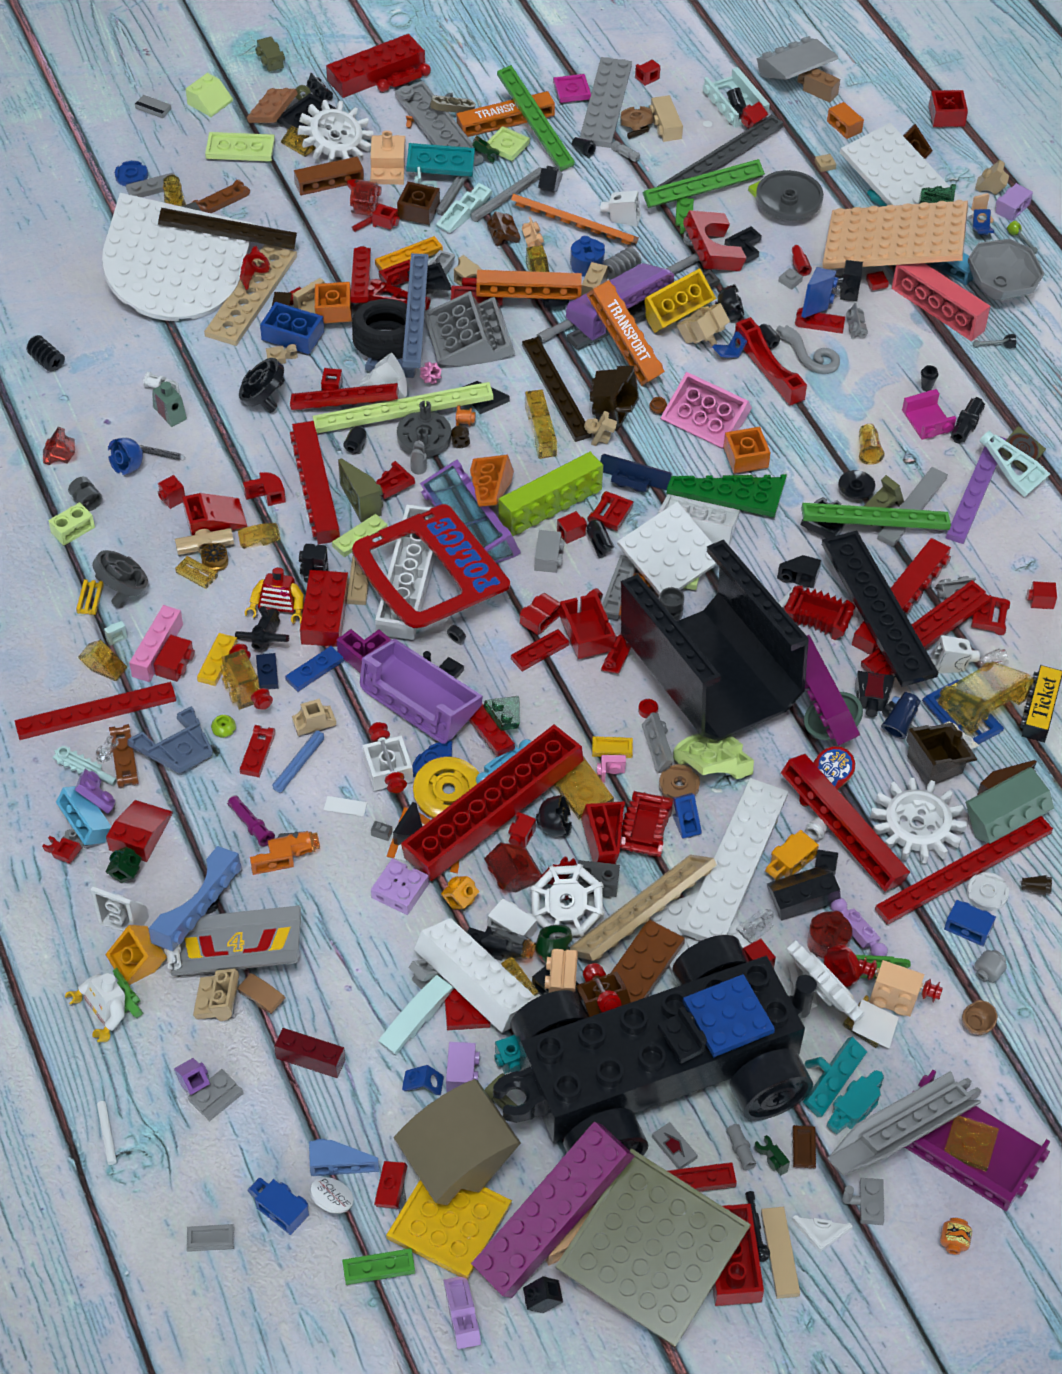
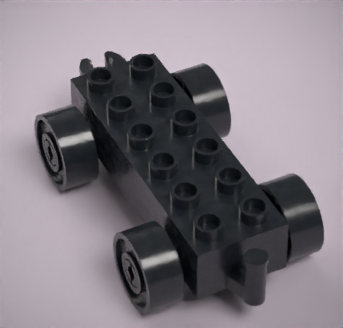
[493,935,817,1156]

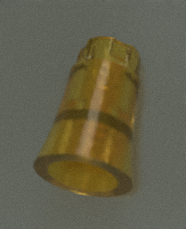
[163,175,186,206]
[859,424,885,465]

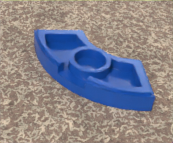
[412,741,452,777]

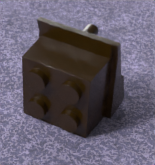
[590,366,639,431]
[906,723,977,785]

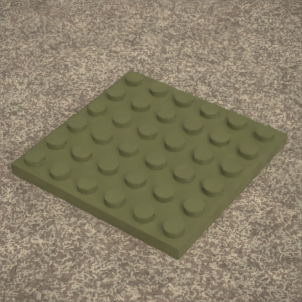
[555,1148,751,1347]

